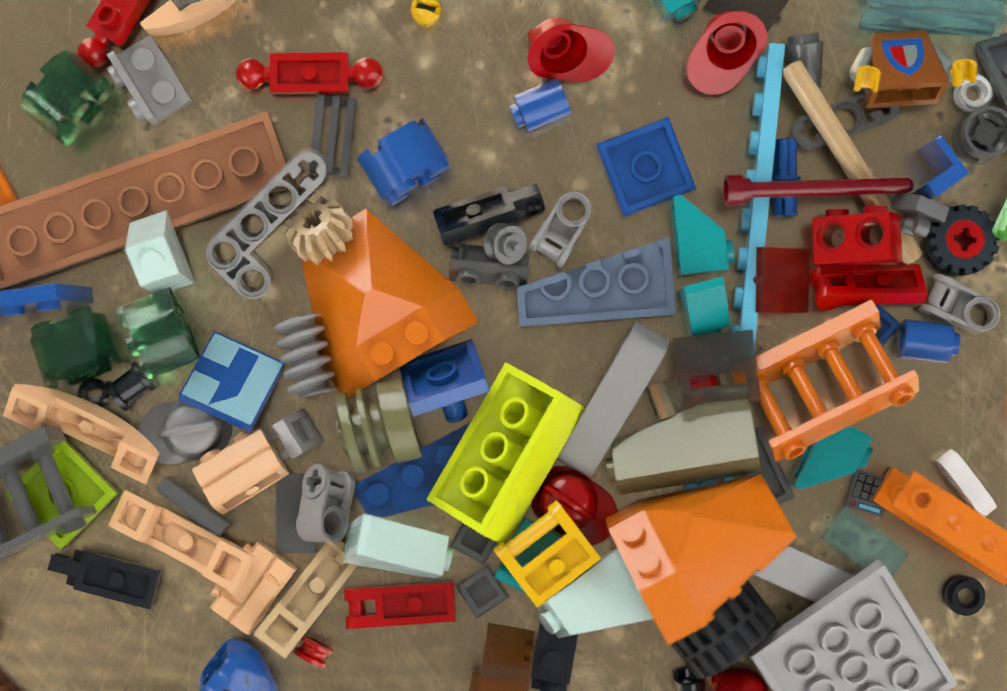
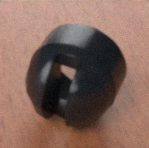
[77,378,111,408]
[673,666,706,691]

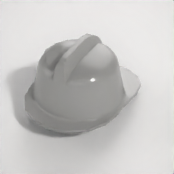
[139,400,232,464]

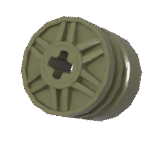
[336,378,423,475]

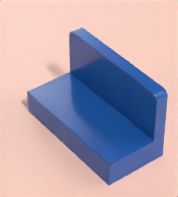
[911,135,970,200]

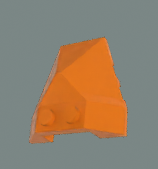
[301,209,479,399]
[605,474,797,645]

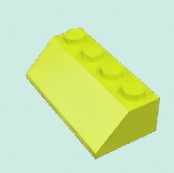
[426,362,585,545]

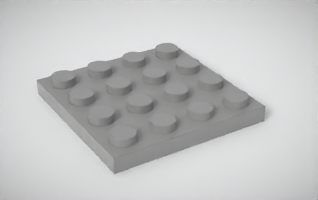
[748,559,958,691]

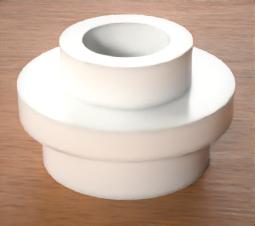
[953,74,993,113]

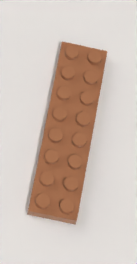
[0,111,293,291]

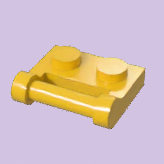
[493,500,601,608]

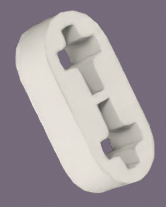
[935,449,997,516]

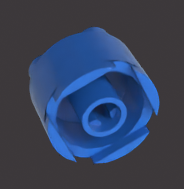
[357,118,450,207]

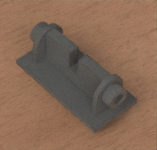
[449,244,530,290]

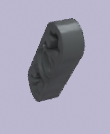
[790,92,901,151]

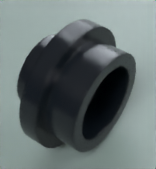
[945,576,985,616]

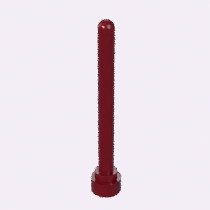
[723,174,914,207]

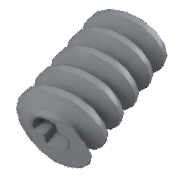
[274,313,338,399]

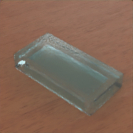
[821,506,910,577]

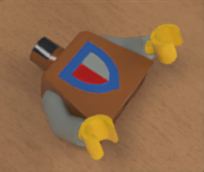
[849,17,977,108]

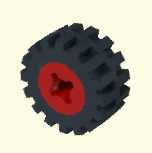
[923,204,1000,277]

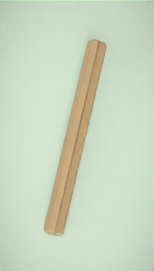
[782,60,922,265]

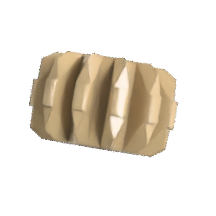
[285,196,354,265]

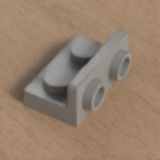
[107,34,194,126]

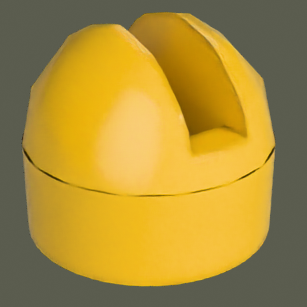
[410,0,442,27]

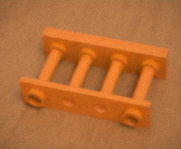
[729,300,919,462]
[871,467,1007,586]

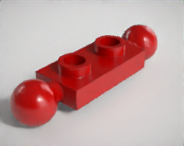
[77,0,151,69]
[235,52,383,95]

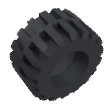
[671,580,777,679]

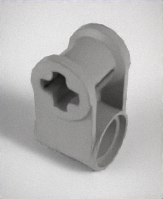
[528,192,591,269]
[918,274,1000,334]
[296,464,355,542]

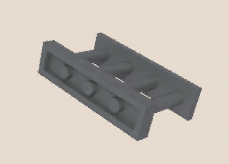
[0,426,97,561]

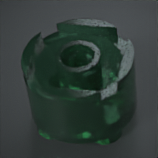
[20,50,114,146]
[117,287,200,380]
[29,306,122,388]

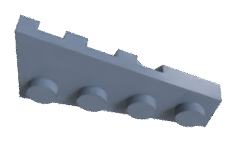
[516,236,676,327]

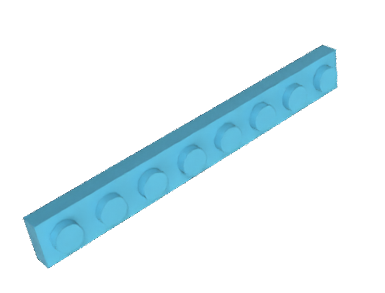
[729,43,785,359]

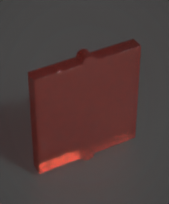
[753,247,811,313]

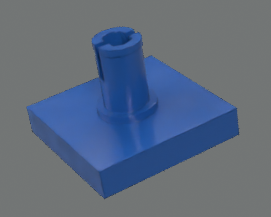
[399,339,490,422]

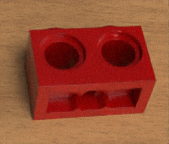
[812,205,902,266]

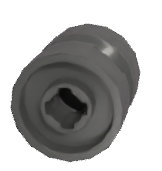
[951,106,1007,165]

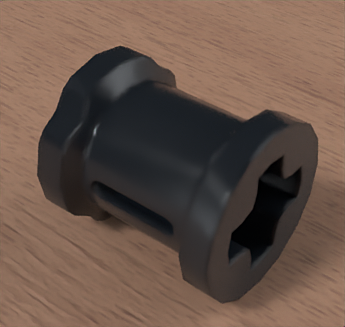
[104,360,157,412]

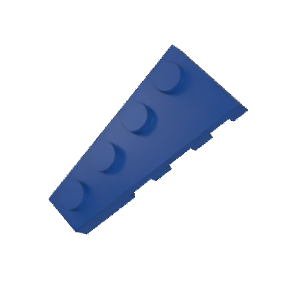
[0,283,94,317]
[354,422,471,518]

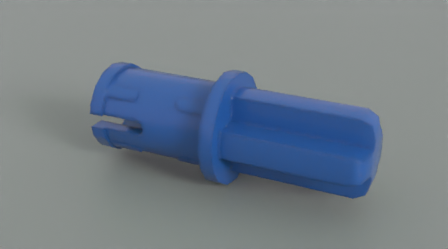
[771,138,801,216]

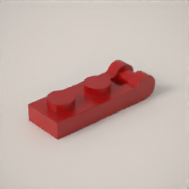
[810,264,928,311]
[343,581,456,629]

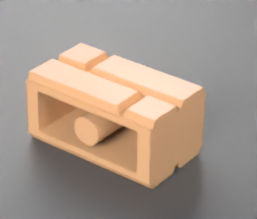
[192,428,290,515]
[210,541,299,635]

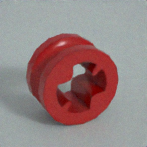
[293,634,334,668]

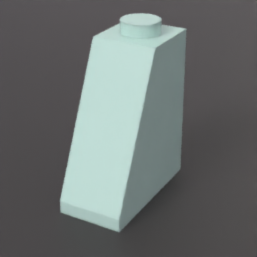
[125,210,195,296]
[343,514,452,579]
[538,548,654,638]

